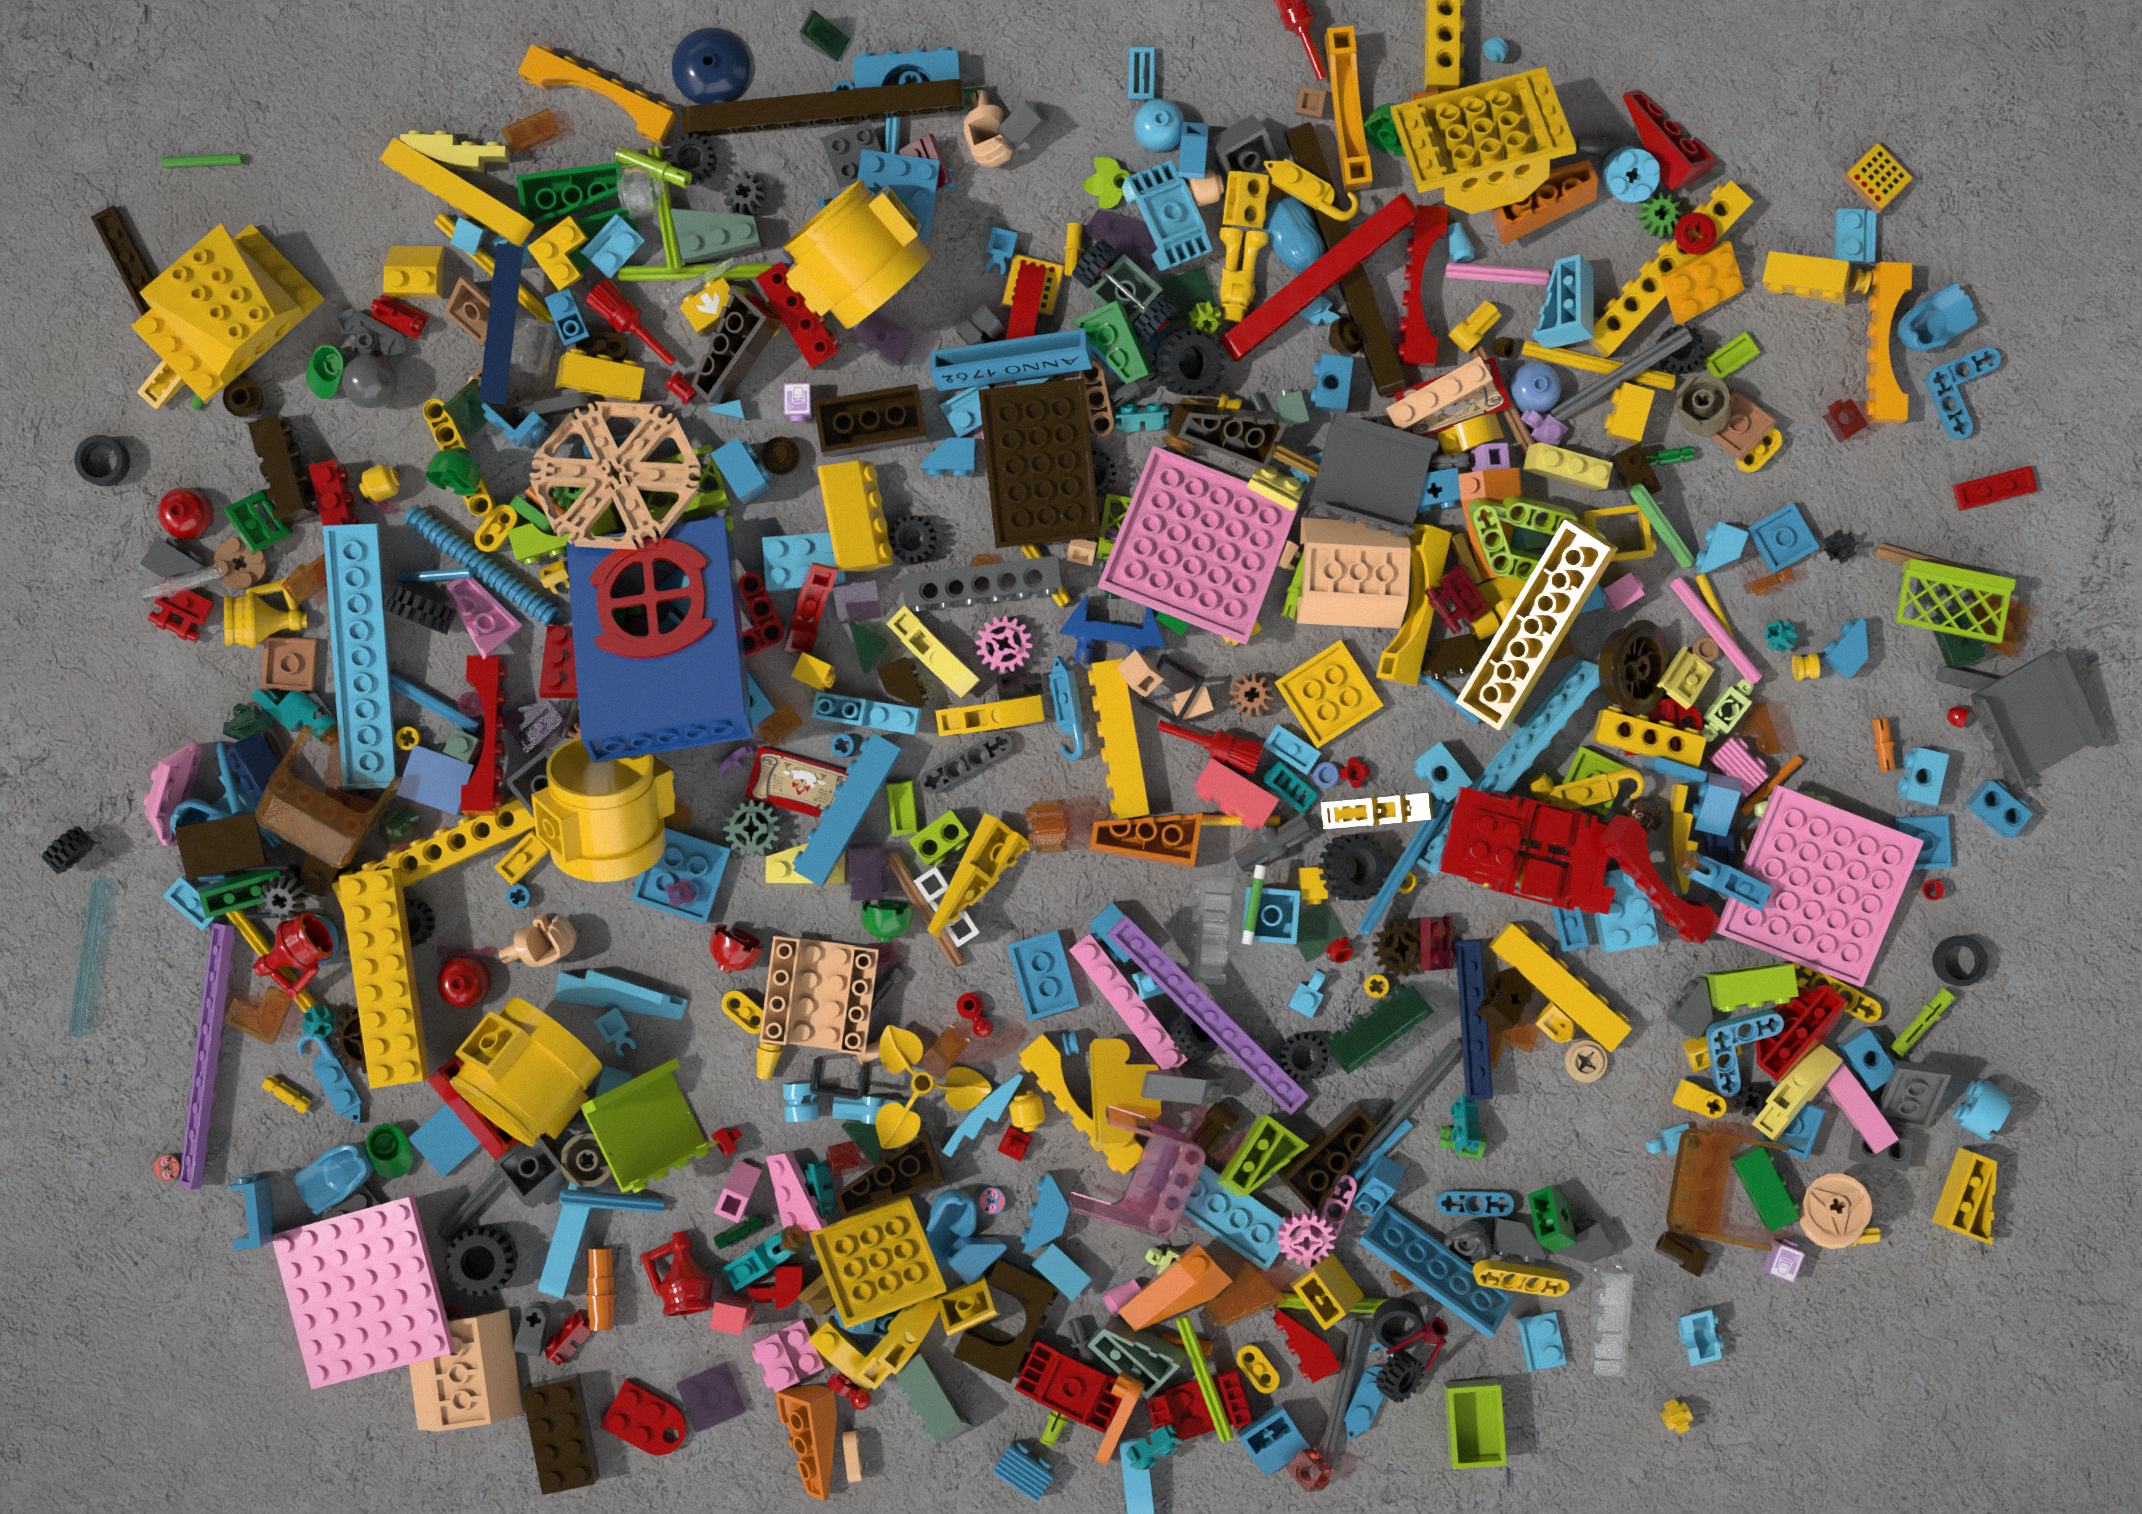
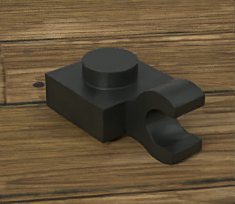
[996,671,1043,700]

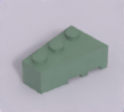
[671,209,763,265]
[1087,1315,1187,1399]
[894,1354,972,1443]

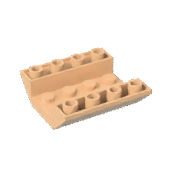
[1296,518,1411,629]
[759,936,879,1055]
[409,1308,524,1431]

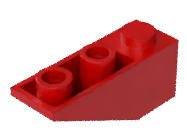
[1272,1307,1341,1383]

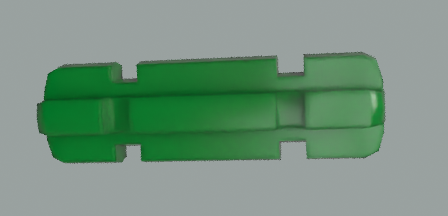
[1645,446,1694,467]

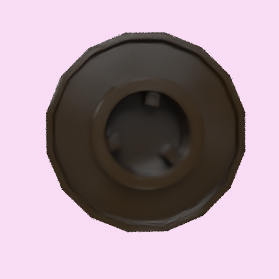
[1328,317,1361,357]
[222,379,264,418]
[761,436,801,476]

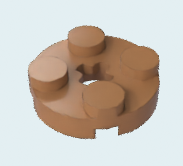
[213,537,269,590]

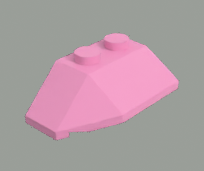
[144,743,205,846]

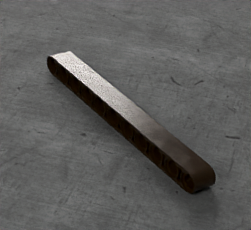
[682,79,966,137]
[1284,122,1406,397]

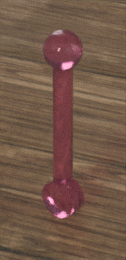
[436,946,492,958]

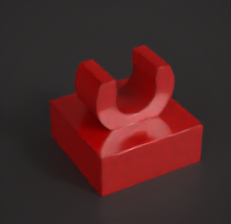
[997,1126,1032,1162]
[710,1127,743,1157]

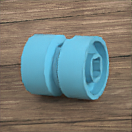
[783,1081,820,1122]

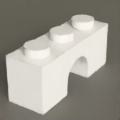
[914,866,981,947]

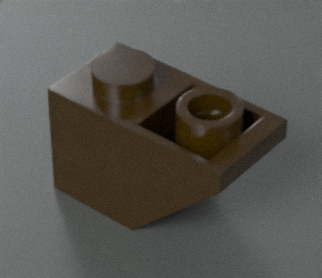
[1421,633,1479,680]
[877,657,929,709]

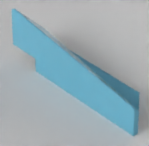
[555,969,688,1020]

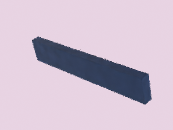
[478,243,524,406]
[1455,940,1494,1101]

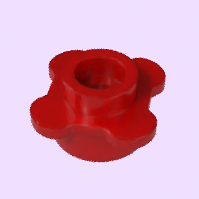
[1339,757,1370,788]
[1325,937,1353,963]

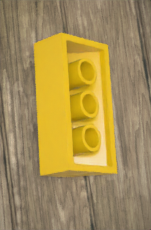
[817,460,893,572]

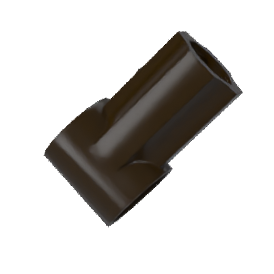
[1188,1101,1240,1155]
[1654,1231,1712,1278]

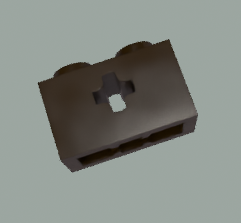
[1609,443,1663,505]
[1476,967,1535,1032]

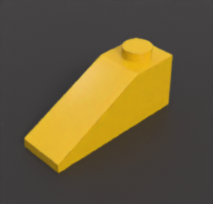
[808,1316,871,1390]

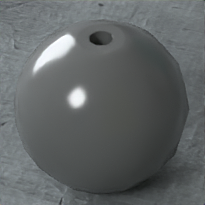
[342,354,397,408]

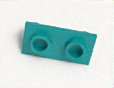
[1115,402,1169,432]
[1450,1093,1481,1153]
[803,1160,836,1217]
[1126,1424,1184,1471]

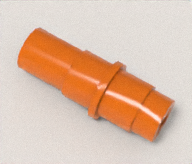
[585,1248,617,1330]

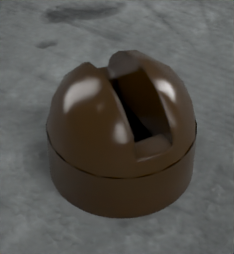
[1493,337,1516,359]

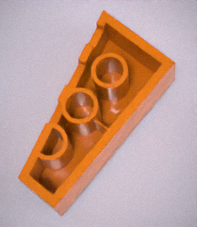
[1489,160,1598,245]
[1089,813,1203,869]

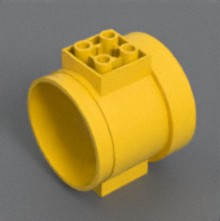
[783,178,932,329]
[531,737,675,882]
[450,997,603,1147]

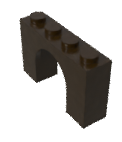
[953,1257,1059,1384]

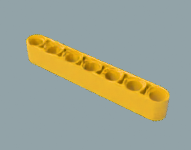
[379,137,535,247]

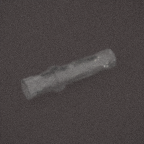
[140,564,223,602]

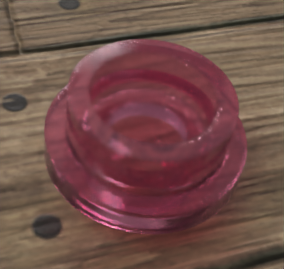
[457,692,483,718]

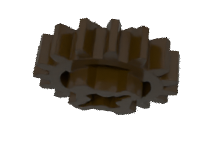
[1372,920,1421,977]

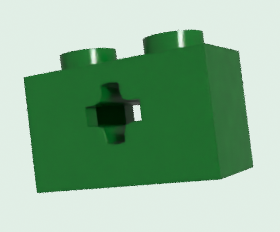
[1527,1185,1577,1252]

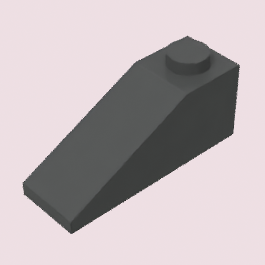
[1141,1065,1226,1104]

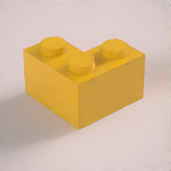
[527,216,590,291]

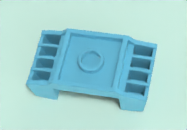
[1122,160,1213,271]

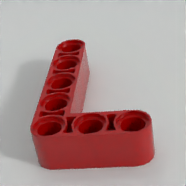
[739,572,784,659]

